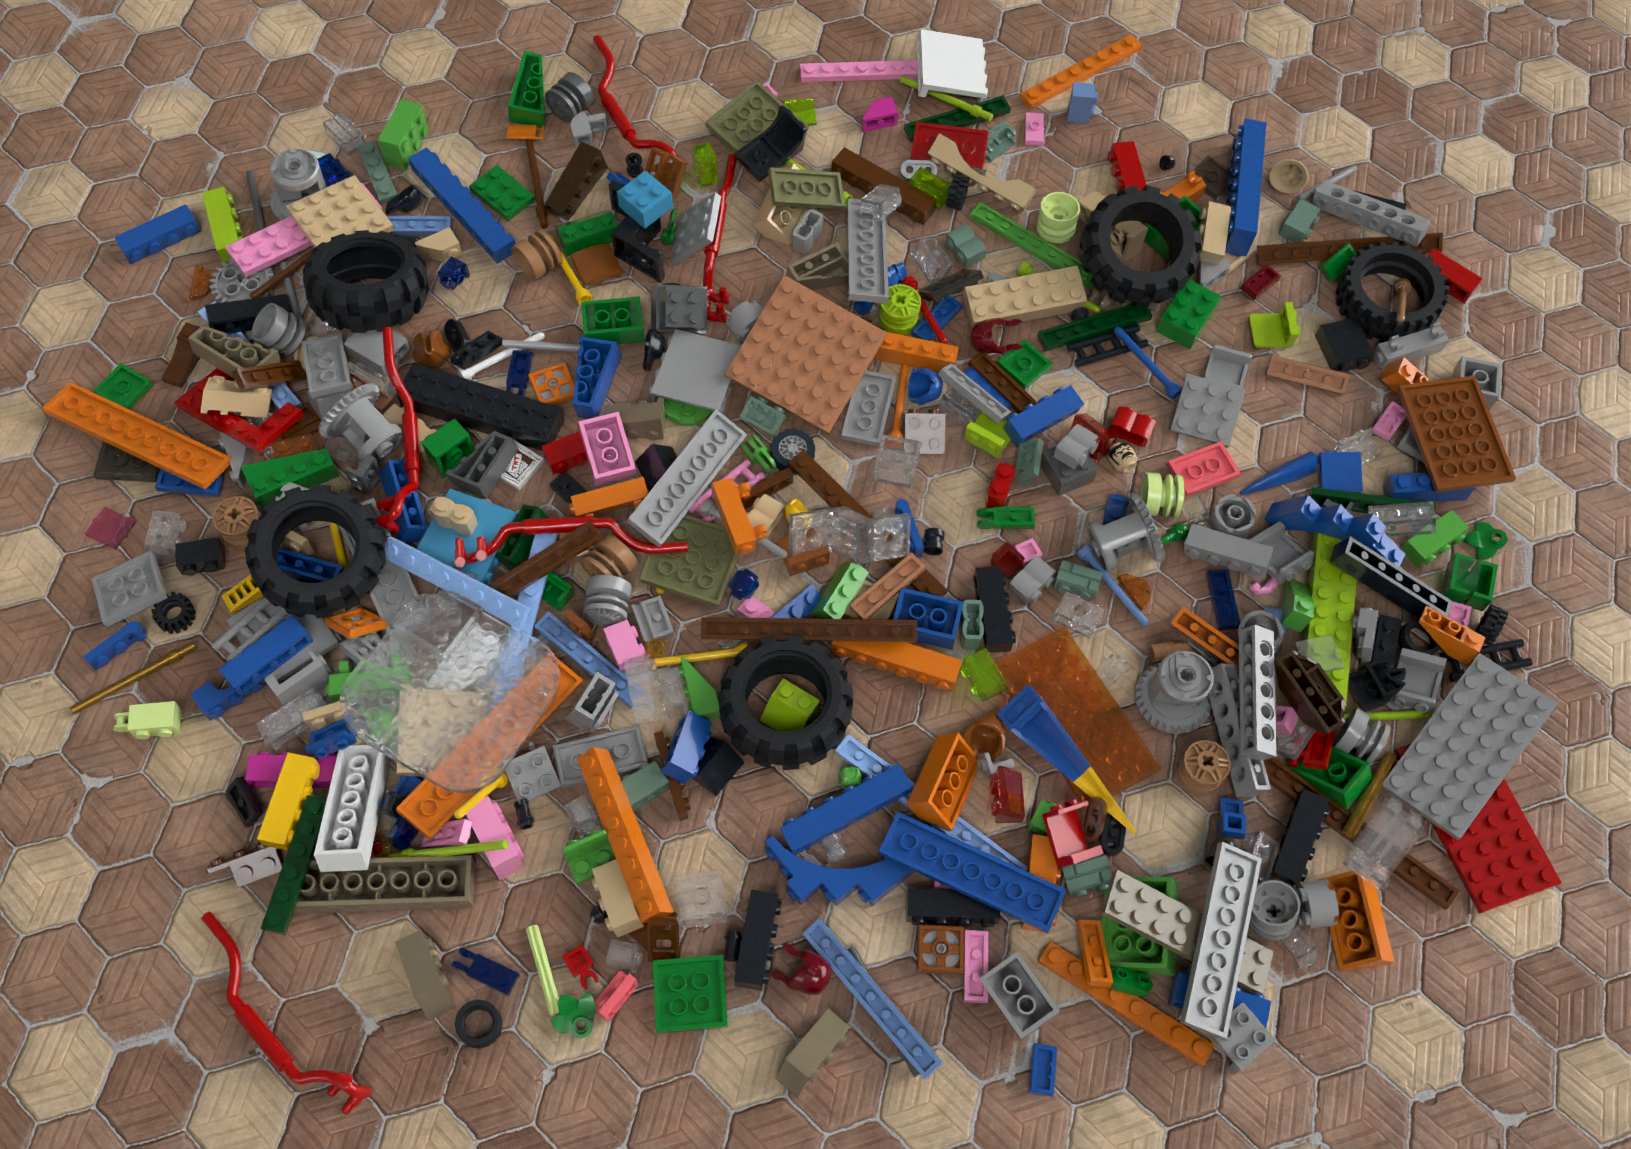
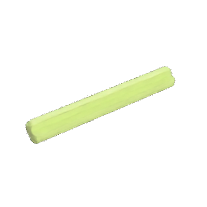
[526,925,560,1016]

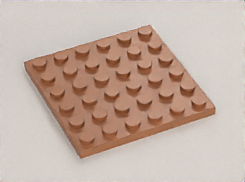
[725,275,887,435]

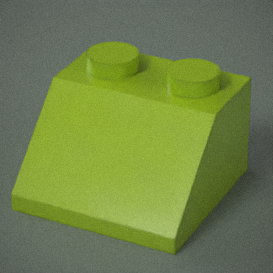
[759,678,820,732]

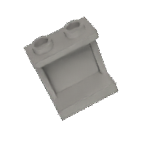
[1204,345,1252,389]
[1250,521,1314,585]
[1389,648,1447,713]
[265,650,332,713]

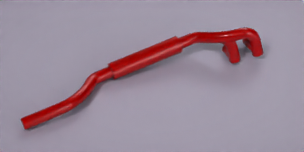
[703,154,737,323]
[376,327,421,532]
[454,516,688,567]

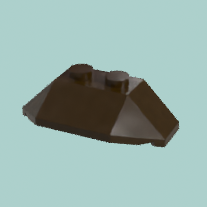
[1274,650,1345,735]

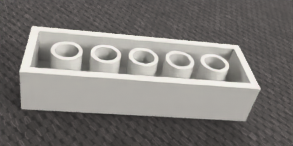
[314,744,390,872]

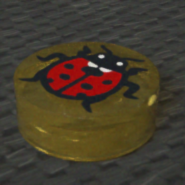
[371,834,392,857]

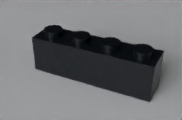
[205,294,291,334]
[973,566,1016,653]
[1269,789,1330,886]
[734,889,782,991]
[906,889,1000,927]

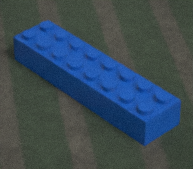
[1225,118,1267,257]

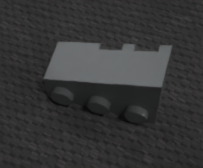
[445,431,518,499]

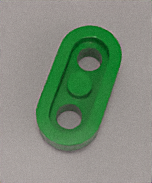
[1111,967,1153,997]

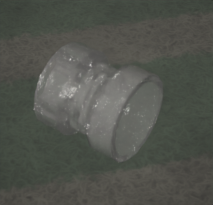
[820,833,849,864]

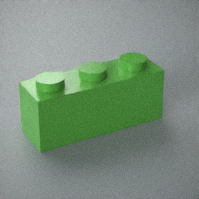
[1401,510,1469,568]
[811,560,869,619]

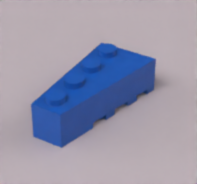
[573,336,621,419]

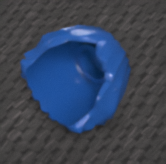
[908,368,943,405]

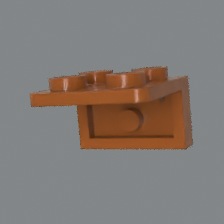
[777,528,830,576]

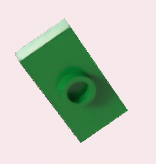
[1319,243,1356,282]

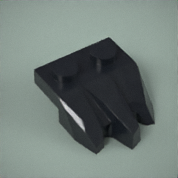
[1348,659,1406,712]

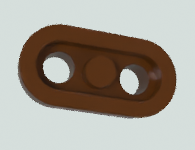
[1080,796,1107,841]

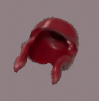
[971,318,1023,354]
[770,944,832,995]

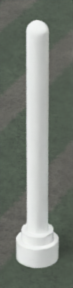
[457,332,545,380]

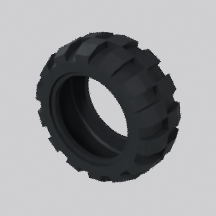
[303,230,429,333]
[245,485,385,619]
[718,635,853,770]

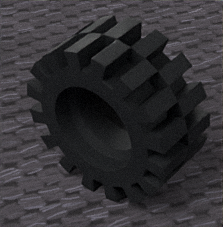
[946,174,970,211]
[151,592,196,634]
[1475,604,1509,646]

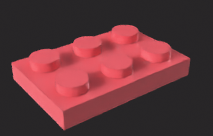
[1167,441,1241,497]

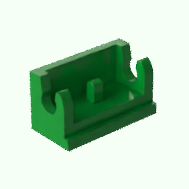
[542,572,575,612]

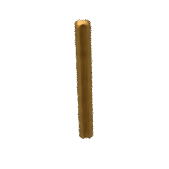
[1343,752,1397,838]

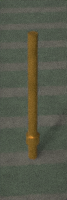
[70,641,197,715]

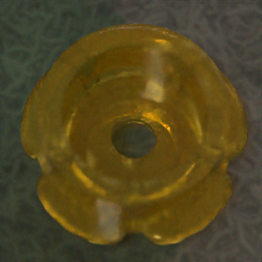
[645,638,666,658]

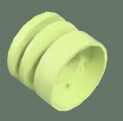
[1036,192,1080,243]
[1140,472,1185,518]

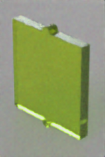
[784,98,817,126]

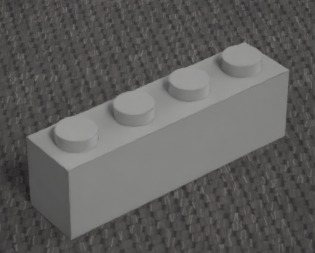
[1184,524,1274,578]

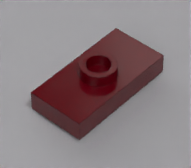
[1240,265,1281,300]

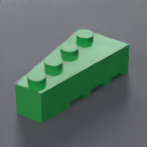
[508,51,544,128]
[241,448,339,508]

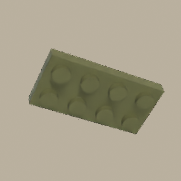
[768,167,845,210]

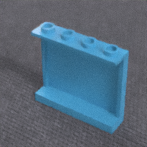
[416,488,518,585]

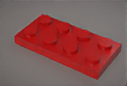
[910,122,989,169]

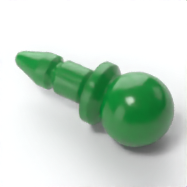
[1161,523,1189,544]

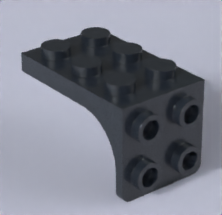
[735,105,807,182]

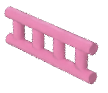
[688,459,765,522]

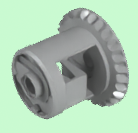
[270,149,335,220]
[318,383,403,463]
[1087,491,1165,571]
[1135,650,1214,734]

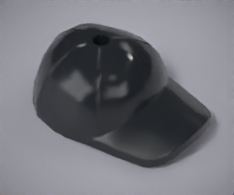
[385,185,421,214]
[643,329,665,371]

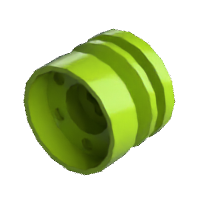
[879,284,921,336]

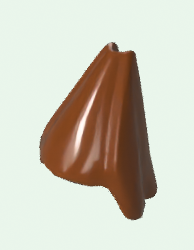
[412,330,451,369]
[962,709,1006,762]

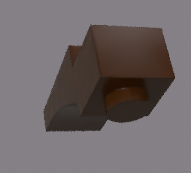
[162,322,200,388]

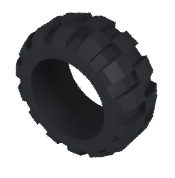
[1079,186,1202,307]

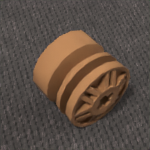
[511,229,562,281]
[212,496,261,551]
[581,534,638,579]
[1176,740,1231,797]

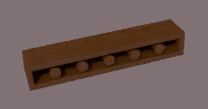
[831,147,937,225]

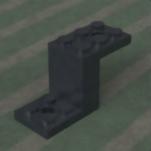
[608,180,665,283]

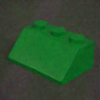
[554,210,618,257]

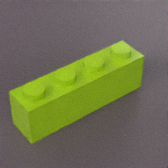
[202,187,243,262]

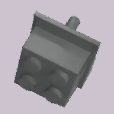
[651,284,707,334]

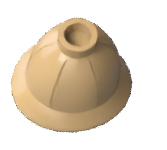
[1269,159,1309,194]

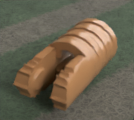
[1148,640,1191,663]

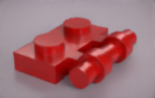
[1288,728,1335,770]

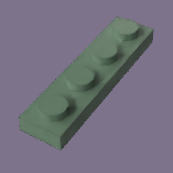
[357,140,397,205]

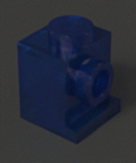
[438,256,470,290]

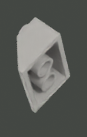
[979,951,1060,1039]

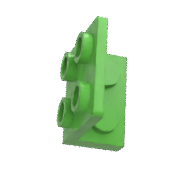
[562,830,616,886]

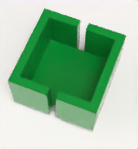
[1442,553,1498,611]

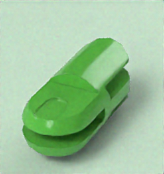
[739,434,777,474]

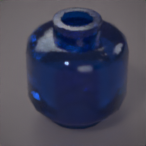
[728,568,759,601]

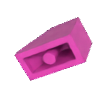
[862,96,899,132]

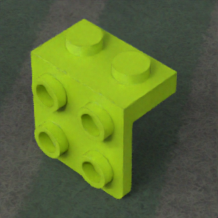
[1249,302,1300,348]
[964,412,1011,459]

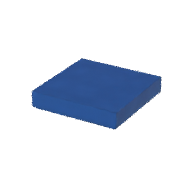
[1319,452,1363,493]

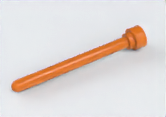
[887,364,909,447]

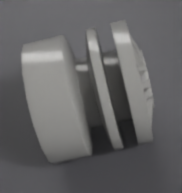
[252,303,306,355]
[582,575,632,627]
[1333,707,1391,765]
[1249,880,1300,941]

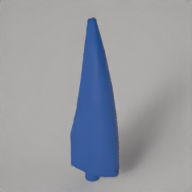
[1240,451,1319,496]

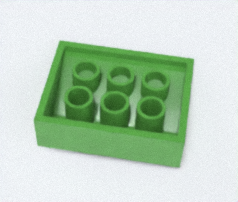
[1101,877,1179,976]

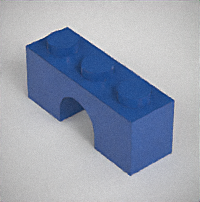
[190,679,267,721]

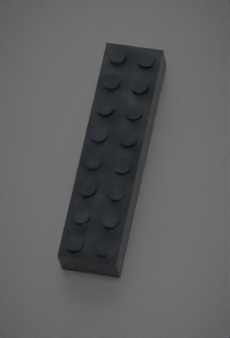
[396,363,564,451]

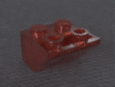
[1070,413,1117,462]
[989,766,1025,823]

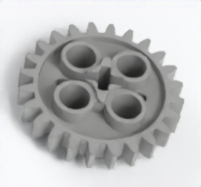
[209,258,276,303]

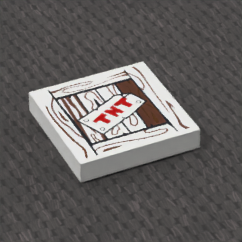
[500,439,545,491]

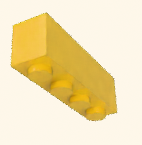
[257,752,320,850]

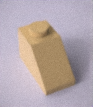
[415,227,463,263]

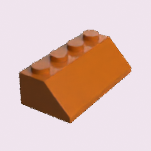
[907,732,978,831]
[1320,868,1395,971]

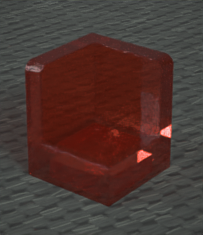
[990,542,1025,579]

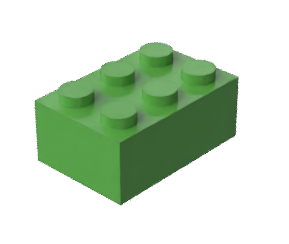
[378,99,429,171]

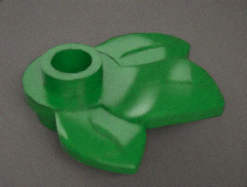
[660,209,678,245]
[1463,522,1508,560]
[550,992,596,1038]

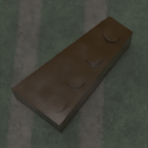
[545,142,608,221]

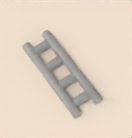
[210,597,288,661]

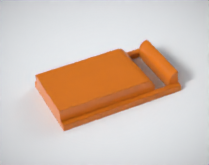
[506,124,545,140]

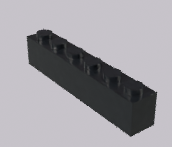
[1329,536,1452,618]

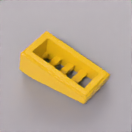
[221,574,263,613]

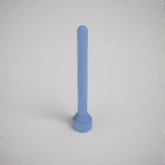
[1076,544,1149,626]

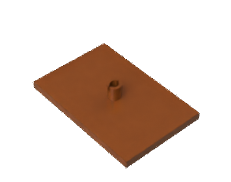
[1397,376,1516,493]

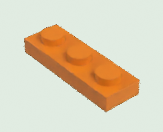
[1076,919,1113,987]

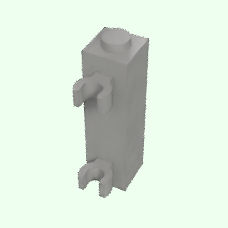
[1373,322,1449,370]

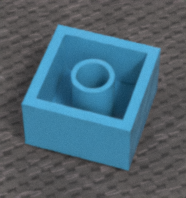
[617,170,673,228]

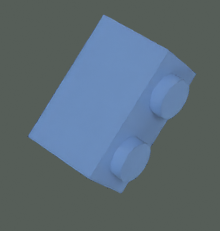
[1067,82,1098,123]

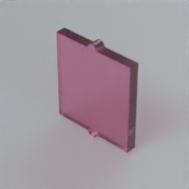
[84,507,136,550]

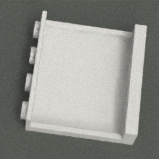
[916,29,988,103]

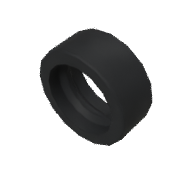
[1398,618,1441,655]
[455,999,503,1049]

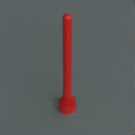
[901,276,947,344]

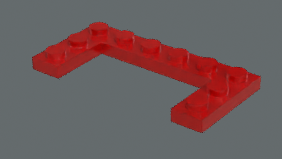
[174,368,304,453]

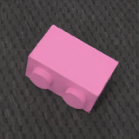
[603,620,646,672]

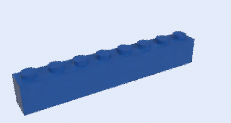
[408,147,516,264]

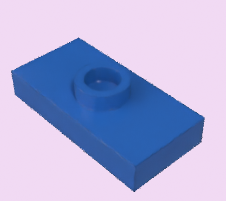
[1029,1043,1057,1097]

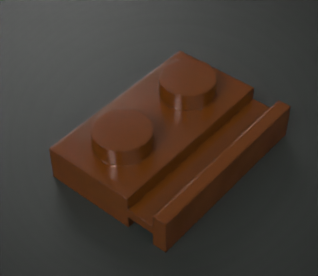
[281,402,321,448]

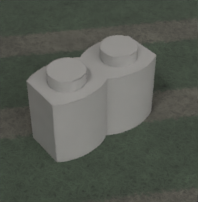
[793,209,823,254]
[1053,424,1098,469]
[1008,556,1056,605]

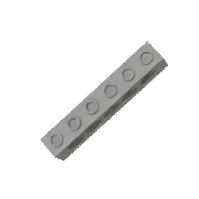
[1312,180,1430,247]
[1239,625,1277,761]
[1208,663,1271,798]

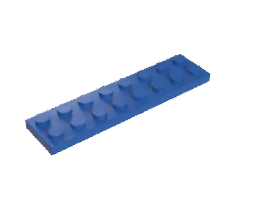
[878,812,1066,934]

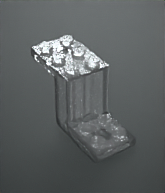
[789,506,911,565]
[1343,794,1423,892]

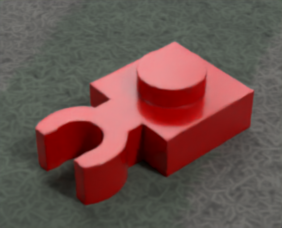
[562,944,599,990]

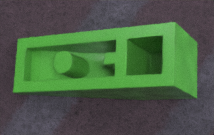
[1281,579,1314,633]

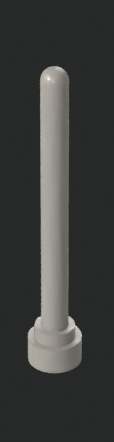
[700,498,788,558]

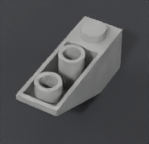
[218,431,254,489]

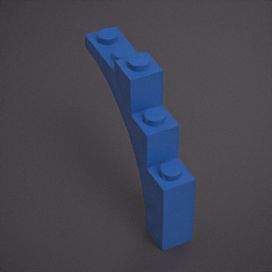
[1264,495,1405,567]
[764,836,914,906]

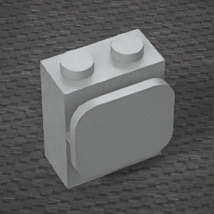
[344,330,411,377]
[565,672,619,733]

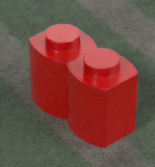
[1108,406,1156,447]
[985,462,1016,508]

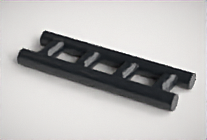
[1067,324,1149,367]
[1441,639,1533,682]

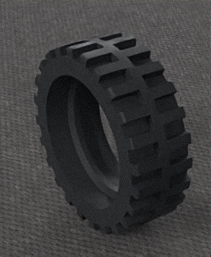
[1335,241,1449,343]

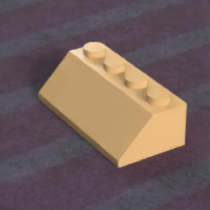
[752,163,808,245]

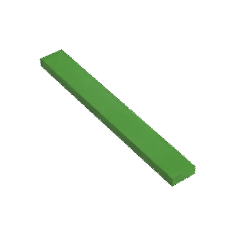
[969,202,1094,291]

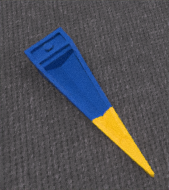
[996,684,1136,834]

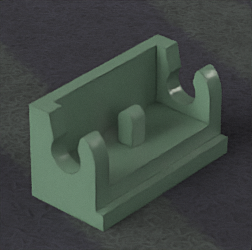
[985,120,1017,163]

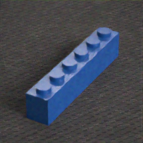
[780,764,912,855]

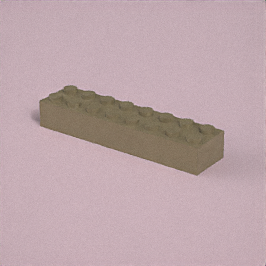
[293,855,476,914]

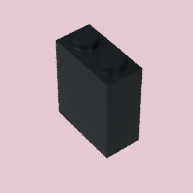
[1315,318,1374,373]

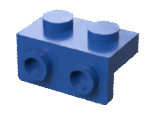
[305,717,357,759]

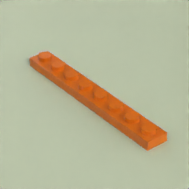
[1020,34,1142,110]
[1038,941,1215,1067]

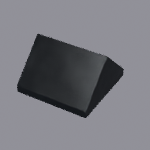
[635,444,677,492]
[693,737,744,797]

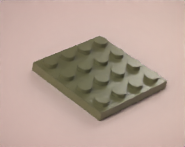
[705,80,809,152]
[639,514,740,609]

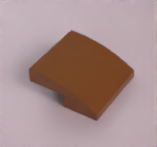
[645,147,687,198]
[571,244,623,286]

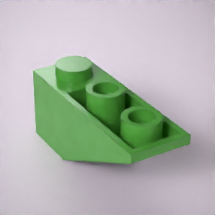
[678,657,720,721]

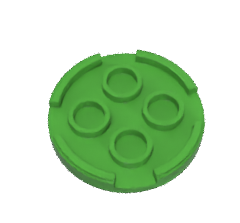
[658,397,712,426]

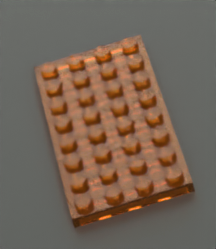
[992,627,1161,807]

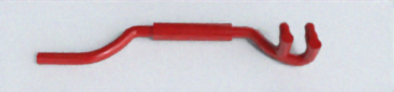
[593,35,679,158]
[201,912,371,1115]

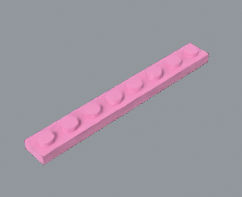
[800,60,918,82]

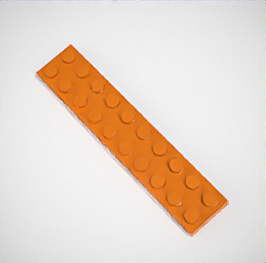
[42,382,231,490]
[396,652,583,840]

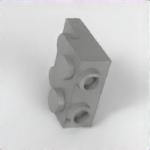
[1352,607,1378,667]

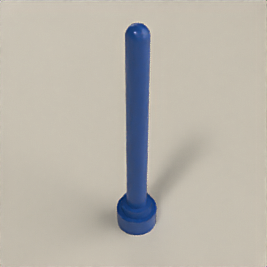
[1114,326,1182,400]

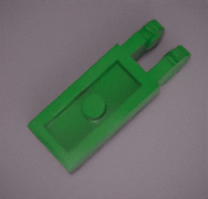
[976,507,1035,529]

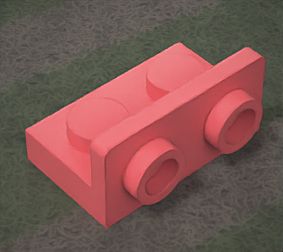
[595,971,638,1023]

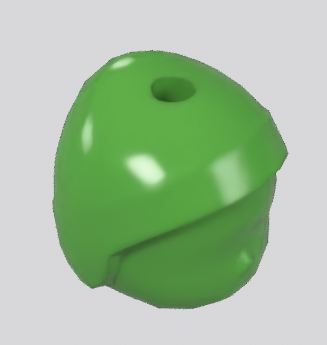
[838,766,862,789]

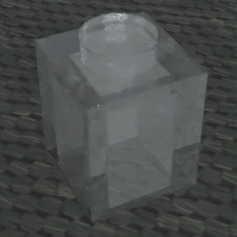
[605,939,643,973]

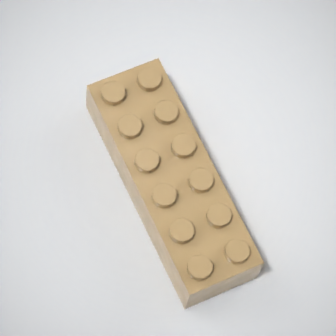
[962,266,1087,331]

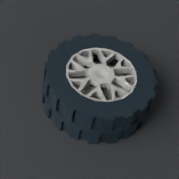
[771,429,815,475]

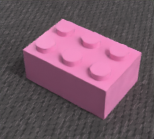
[579,412,636,486]
[466,796,525,880]

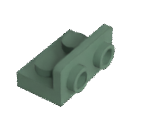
[739,395,789,437]
[1014,438,1044,487]

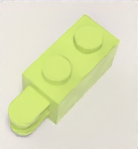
[113,701,182,740]

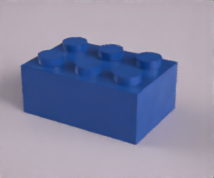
[893,588,964,650]

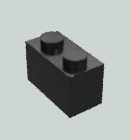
[175,537,226,576]

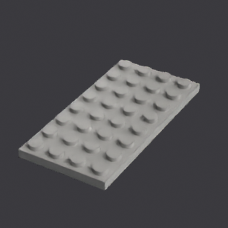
[1382,653,1558,841]

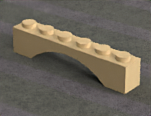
[928,133,1036,211]

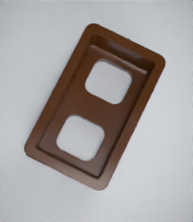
[647,917,679,962]

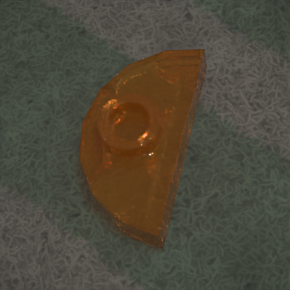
[189,265,213,301]
[1117,573,1151,611]

